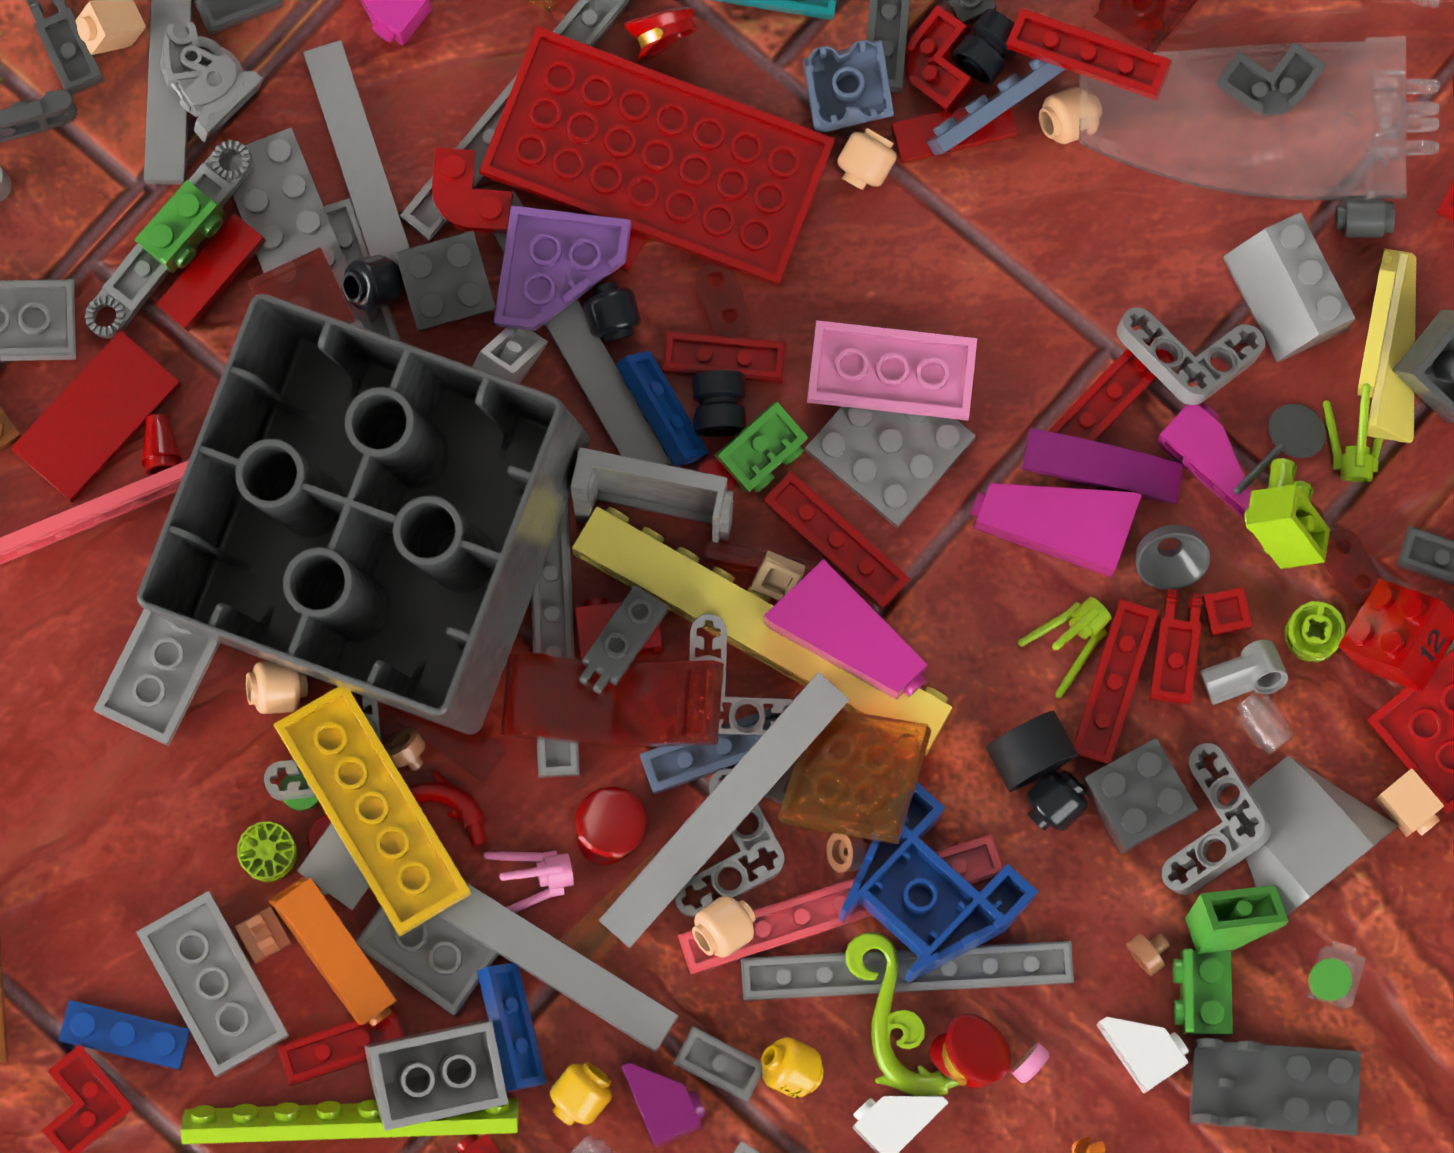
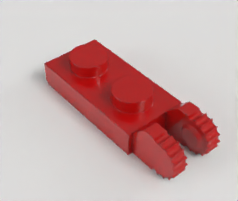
[1149,588,1202,706]

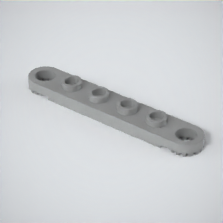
[85,140,253,338]

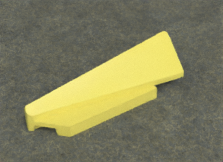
[1357,248,1416,443]

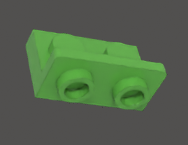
[134,180,226,273]
[714,401,808,492]
[1173,949,1233,1035]

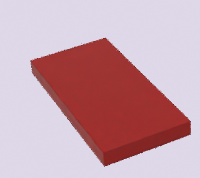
[11,330,181,503]

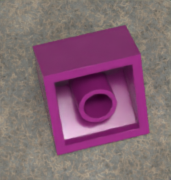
[621,1063,706,1149]

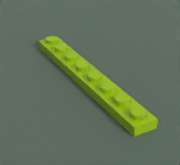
[180,1098,519,1144]

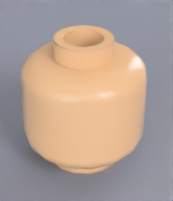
[1039,87,1101,144]
[837,128,897,190]
[246,661,308,714]
[692,895,755,958]

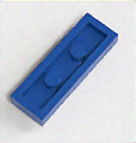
[616,350,710,467]
[477,963,547,1092]
[58,1000,191,1071]

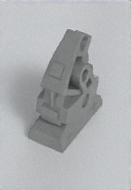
[160,22,263,143]

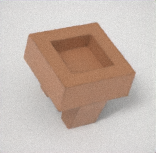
[235,906,292,964]

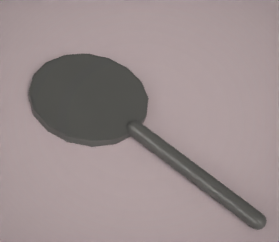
[1234,404,1326,495]

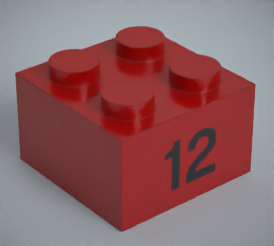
[1338,578,1454,692]

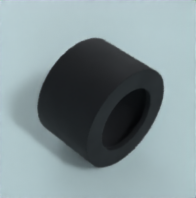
[986,711,1078,792]

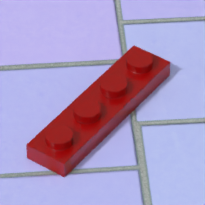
[1006,8,1172,101]
[1048,338,1174,441]
[763,470,911,611]
[1073,599,1159,766]

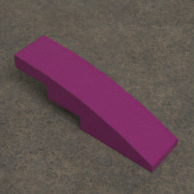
[1021,428,1183,504]

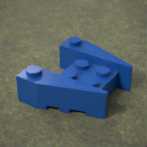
[838,780,1038,983]

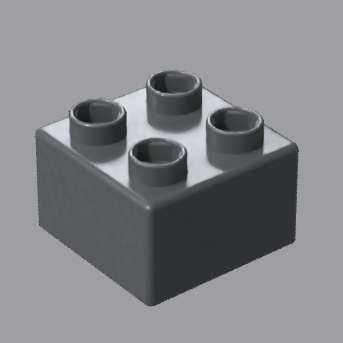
[137,294,590,734]

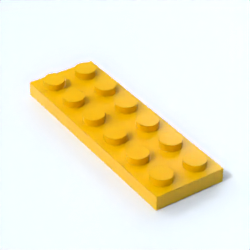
[274,686,471,937]

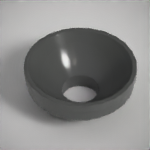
[1135,525,1210,590]

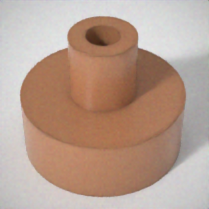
[383,727,426,771]
[827,830,870,873]
[1126,933,1170,976]

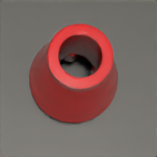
[141,414,182,476]

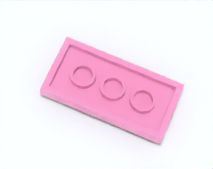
[807,320,977,420]

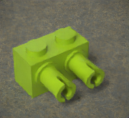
[1245,458,1330,569]

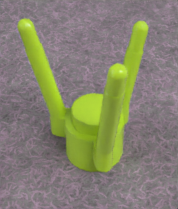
[1323,383,1383,482]
[1018,597,1112,699]

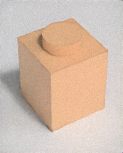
[75,0,146,55]
[1374,768,1444,837]

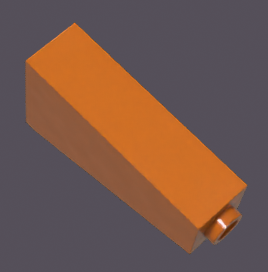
[268,877,397,1026]

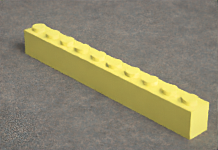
[572,506,953,755]

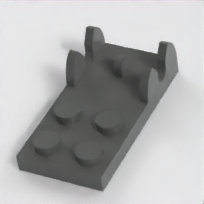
[1189,1038,1361,1136]

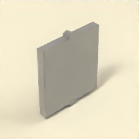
[297,823,369,910]

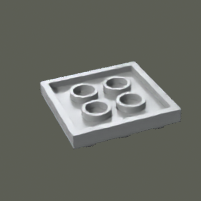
[805,406,976,529]

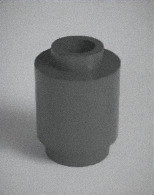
[1334,197,1395,238]

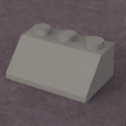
[1223,212,1355,363]
[364,1019,508,1130]

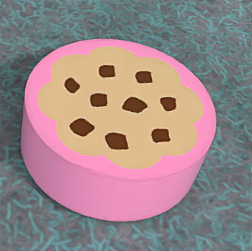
[1011,1042,1050,1083]

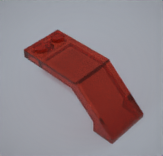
[501,653,724,747]

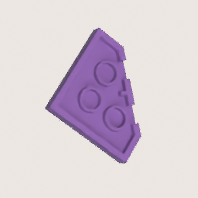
[494,206,632,331]

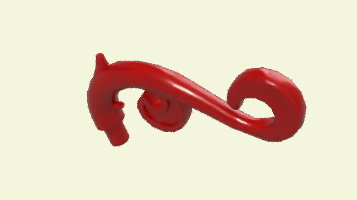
[307,771,488,851]

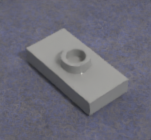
[673,1026,762,1103]

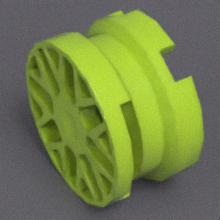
[1285,601,1345,662]
[237,822,298,882]

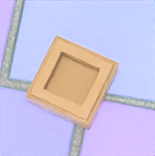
[751,550,805,601]

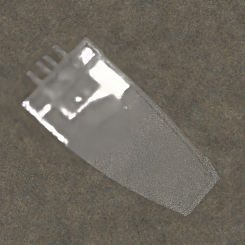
[1079,36,1439,200]

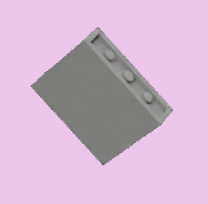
[571,447,734,551]

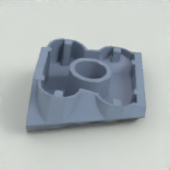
[803,40,894,133]

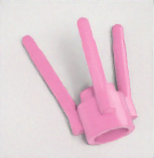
[483,850,574,913]

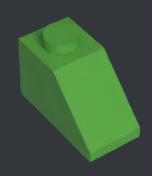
[1185,885,1288,954]

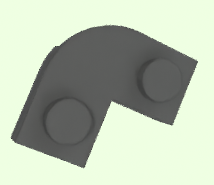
[1214,42,1327,116]

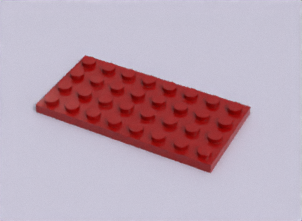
[479,26,835,288]

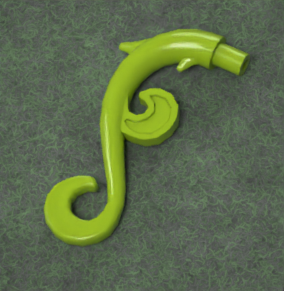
[845,932,960,1097]

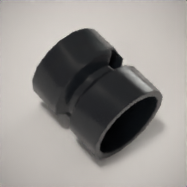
[952,9,1017,85]
[692,370,747,437]

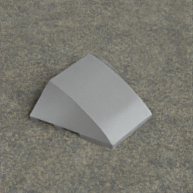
[1226,756,1398,915]

